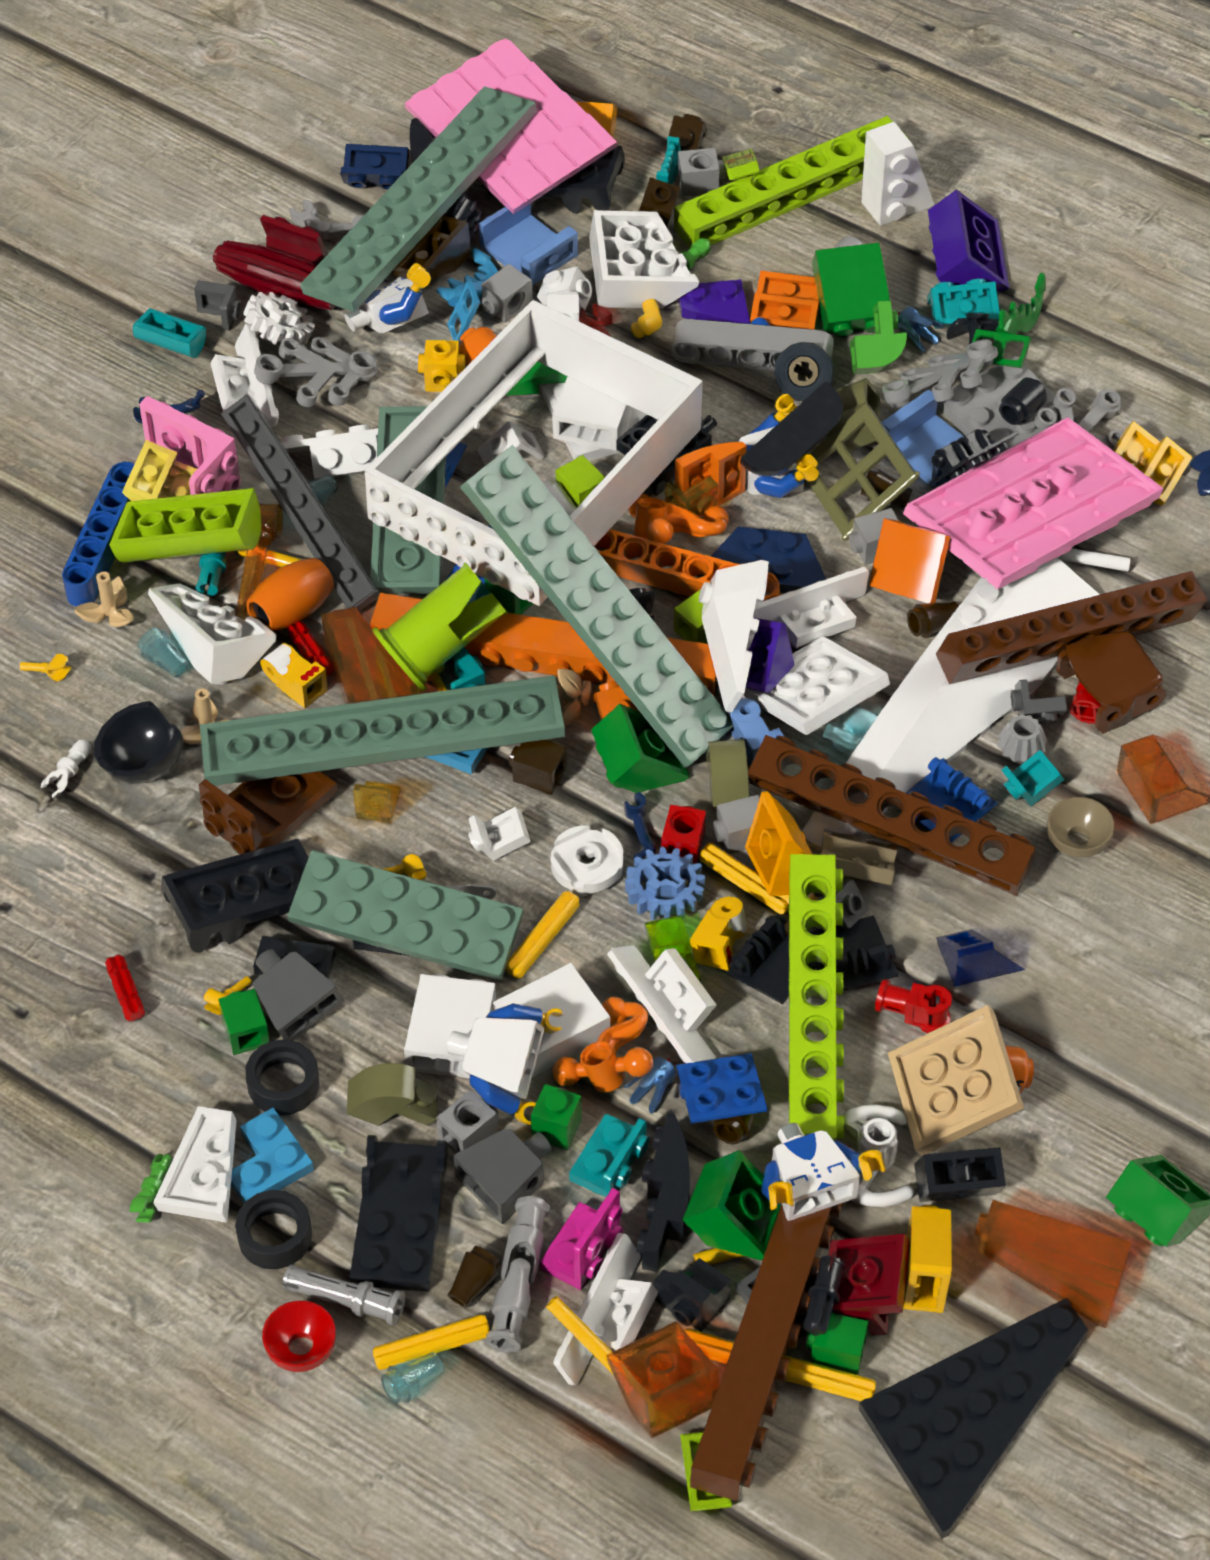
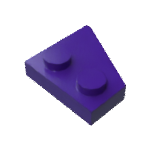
[678,279,750,324]

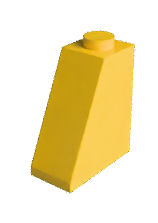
[903,1205,952,1313]

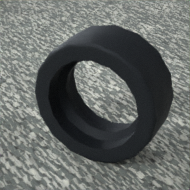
[245,1039,319,1116]
[235,1190,312,1269]

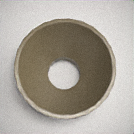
[1047,797,1114,857]

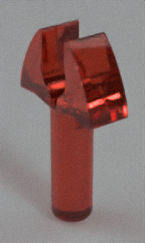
[579,304,613,337]

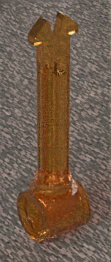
[235,503,283,620]

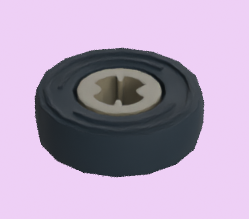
[774,342,834,402]

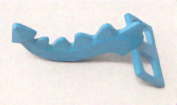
[436,248,498,345]

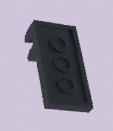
[488,146,625,214]
[161,839,309,953]
[349,1135,448,1292]

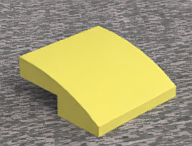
[122,440,197,501]

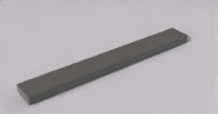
[221,393,380,615]

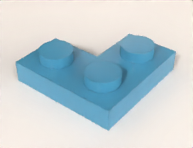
[231,1108,314,1204]

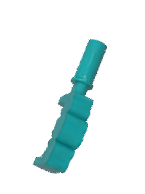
[656,136,681,185]

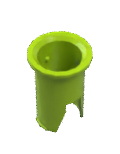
[372,562,508,692]

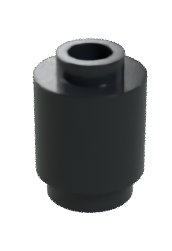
[999,377,1047,425]

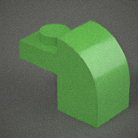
[850,301,907,375]

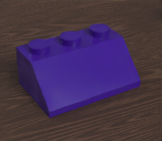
[928,189,1009,292]

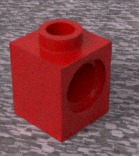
[661,804,706,864]

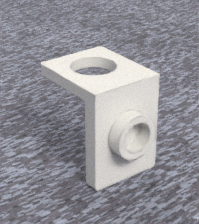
[477,420,545,466]

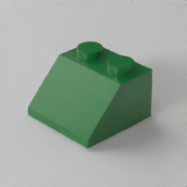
[591,704,690,793]
[683,1150,782,1260]
[1106,1155,1210,1247]

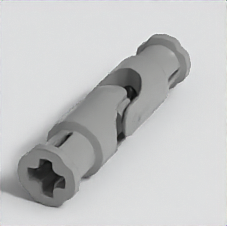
[485,1196,550,1353]

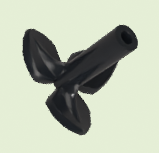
[946,312,999,344]

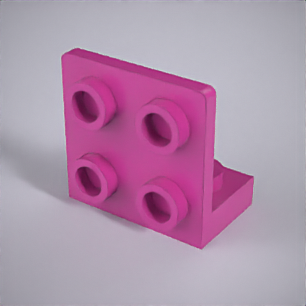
[540,1188,623,1290]

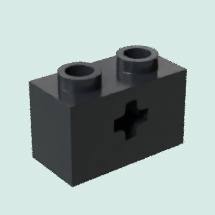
[914,1147,1006,1202]

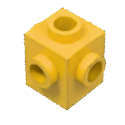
[418,340,466,392]

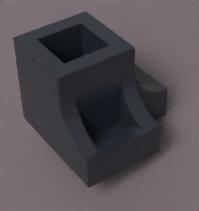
[654,1258,731,1332]

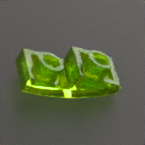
[645,915,701,983]

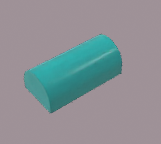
[133,308,206,358]

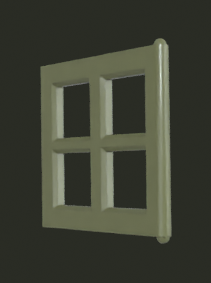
[806,404,920,541]

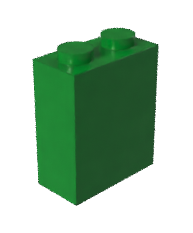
[812,242,890,337]

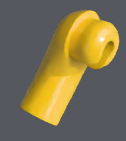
[630,299,662,339]

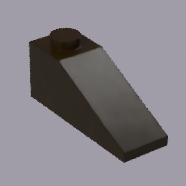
[392,215,471,279]

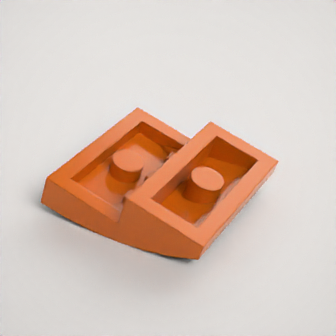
[750,270,820,330]
[675,442,747,510]
[869,518,950,604]

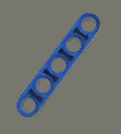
[62,461,135,607]

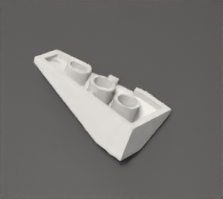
[699,560,769,713]
[148,583,276,685]

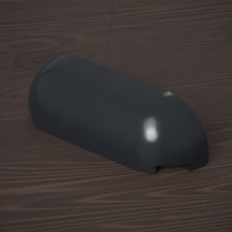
[740,381,843,477]

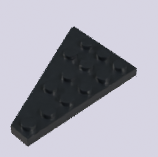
[859,1298,1088,1539]

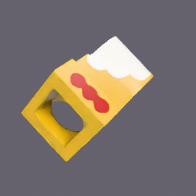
[260,643,328,708]
[690,896,748,971]

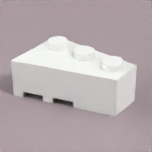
[861,122,935,226]

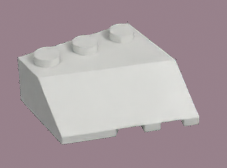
[589,210,699,308]

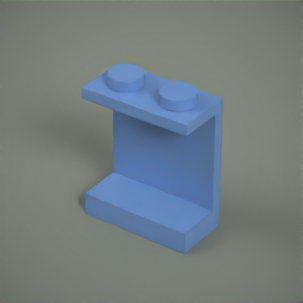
[479,203,578,285]
[881,389,964,488]

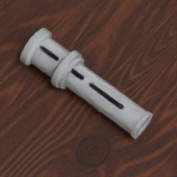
[283,1264,405,1326]

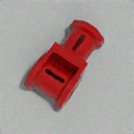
[875,979,952,1034]

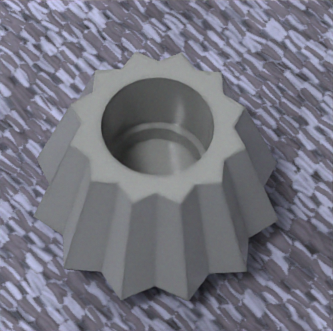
[997,714,1047,763]

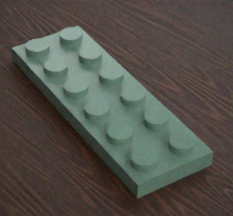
[371,406,446,594]
[287,850,524,981]

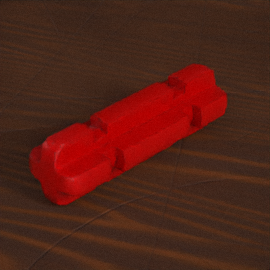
[288,621,334,676]
[105,954,145,1022]

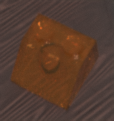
[1116,734,1210,825]
[606,1321,720,1438]

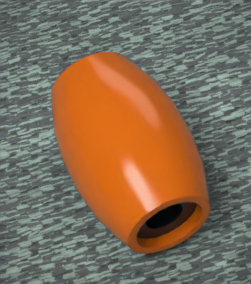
[246,558,334,632]

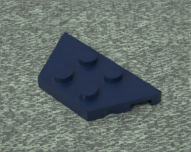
[697,526,826,593]

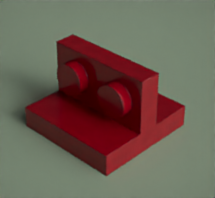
[828,1233,910,1336]

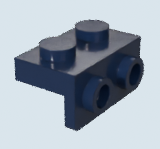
[340,144,409,190]

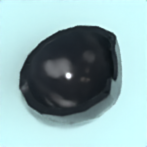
[94,701,184,784]

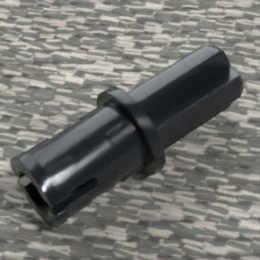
[804,1256,845,1336]

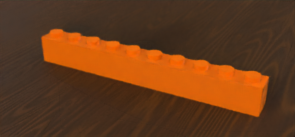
[370,593,718,697]

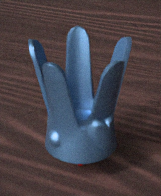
[897,307,944,353]
[624,1057,676,1114]

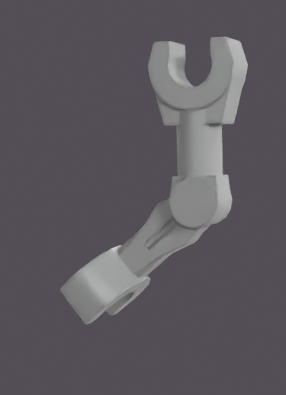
[289,199,364,241]

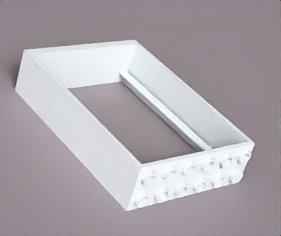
[365,300,703,606]

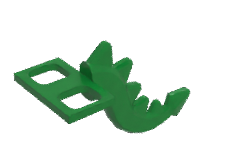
[972,273,1046,369]

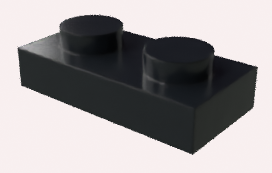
[253,936,336,979]

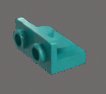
[927,279,1000,329]
[569,1114,650,1197]

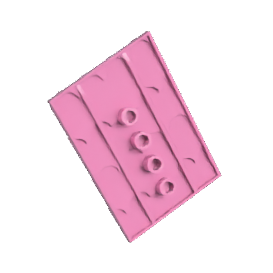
[405,38,617,214]
[903,417,1163,589]

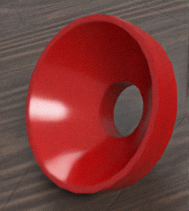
[262,1300,336,1372]

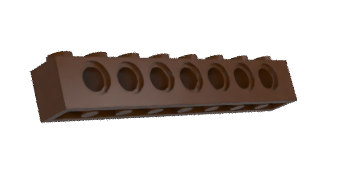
[936,571,1207,684]
[748,735,1035,896]

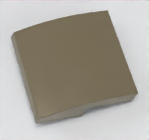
[820,830,897,885]

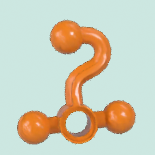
[628,493,729,544]
[552,996,654,1093]

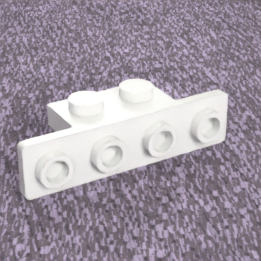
[210,324,279,427]
[282,425,378,480]
[754,567,869,648]
[607,945,716,1063]
[554,1233,658,1385]

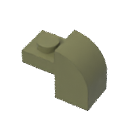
[706,739,749,807]
[347,1063,438,1126]

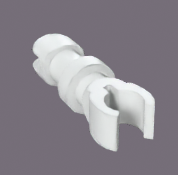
[40,739,92,798]

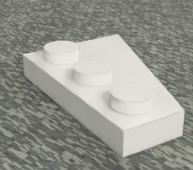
[153,1106,237,1223]

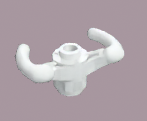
[844,1104,914,1207]

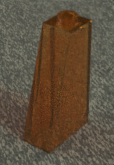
[321,607,421,704]
[975,1200,1131,1328]

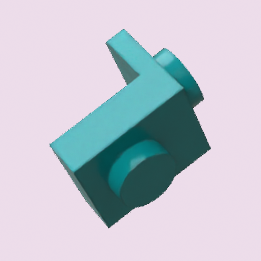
[450,647,485,690]
[1001,750,1065,806]

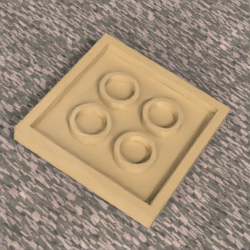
[888,1005,1024,1155]

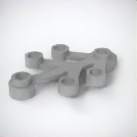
[254,337,378,407]
[882,339,998,408]
[1034,388,1123,450]

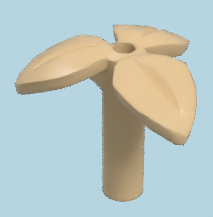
[74,572,134,627]
[557,669,592,727]
[181,688,229,745]

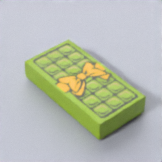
[722,148,760,181]

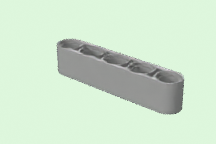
[671,319,834,374]

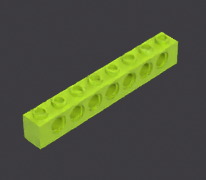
[674,116,908,249]
[788,854,844,1141]

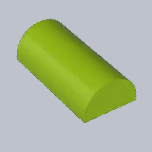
[109,488,261,563]

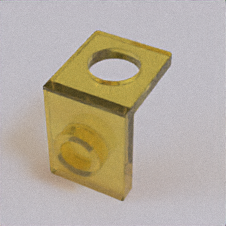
[353,781,401,824]

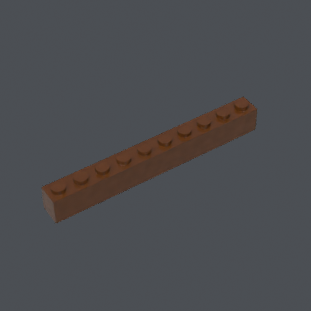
[690,1134,851,1501]

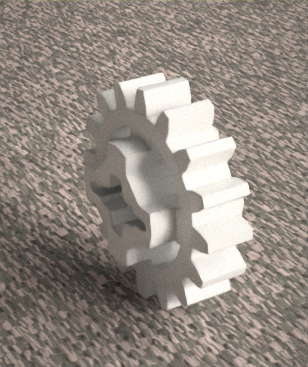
[243,292,315,345]

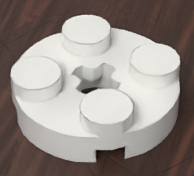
[550,825,623,897]

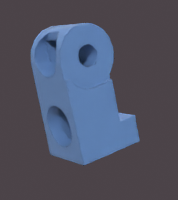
[729,698,784,766]

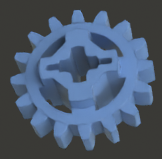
[625,846,705,922]

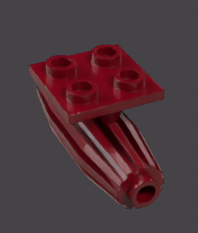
[213,215,337,310]

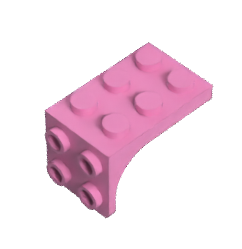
[139,396,241,495]

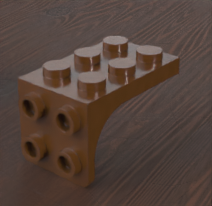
[199,771,338,855]

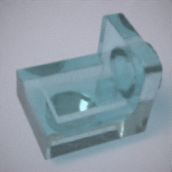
[823,705,878,754]

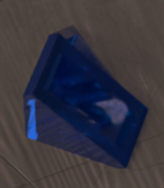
[936,929,1025,987]

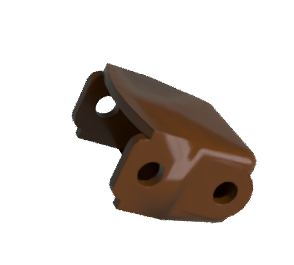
[1056,631,1167,734]

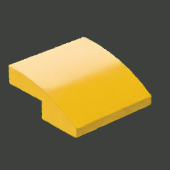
[1113,421,1192,506]

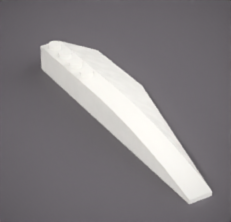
[802,557,1100,851]

